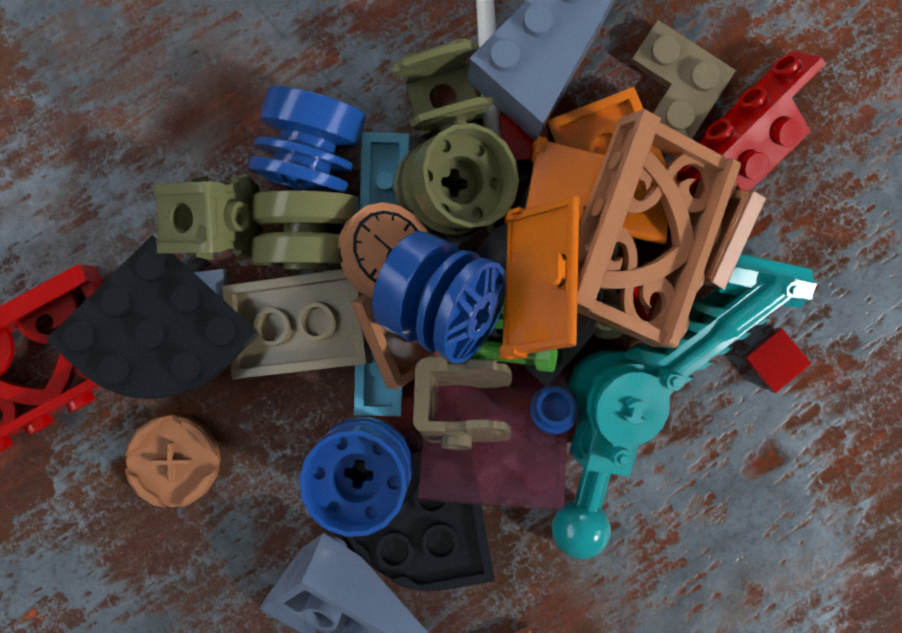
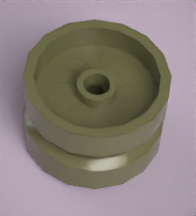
[252,191,359,271]

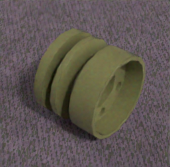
[393,123,519,238]

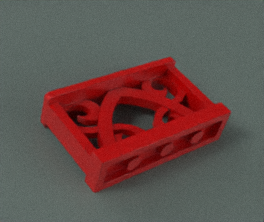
[0,264,103,453]

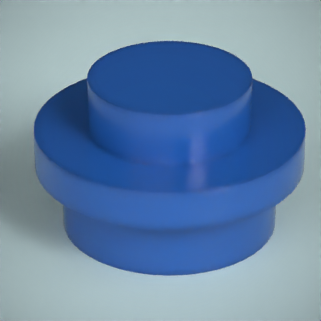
[529,386,578,435]

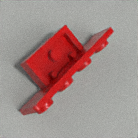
[676,51,825,196]

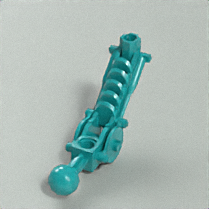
[552,253,816,560]

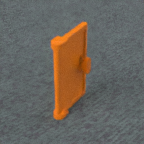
[525,136,677,245]
[499,196,580,360]

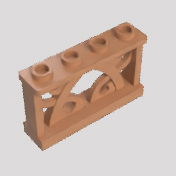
[562,109,741,348]

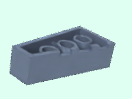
[467,0,616,141]

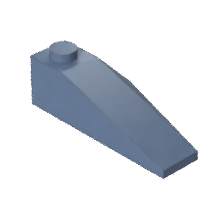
[260,533,428,633]

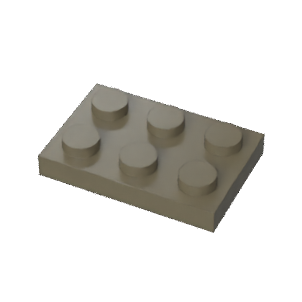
[222,269,372,379]

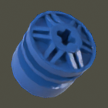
[247,86,366,194]
[372,231,507,364]
[299,417,413,537]

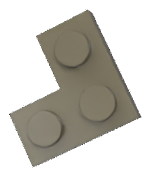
[629,20,736,139]

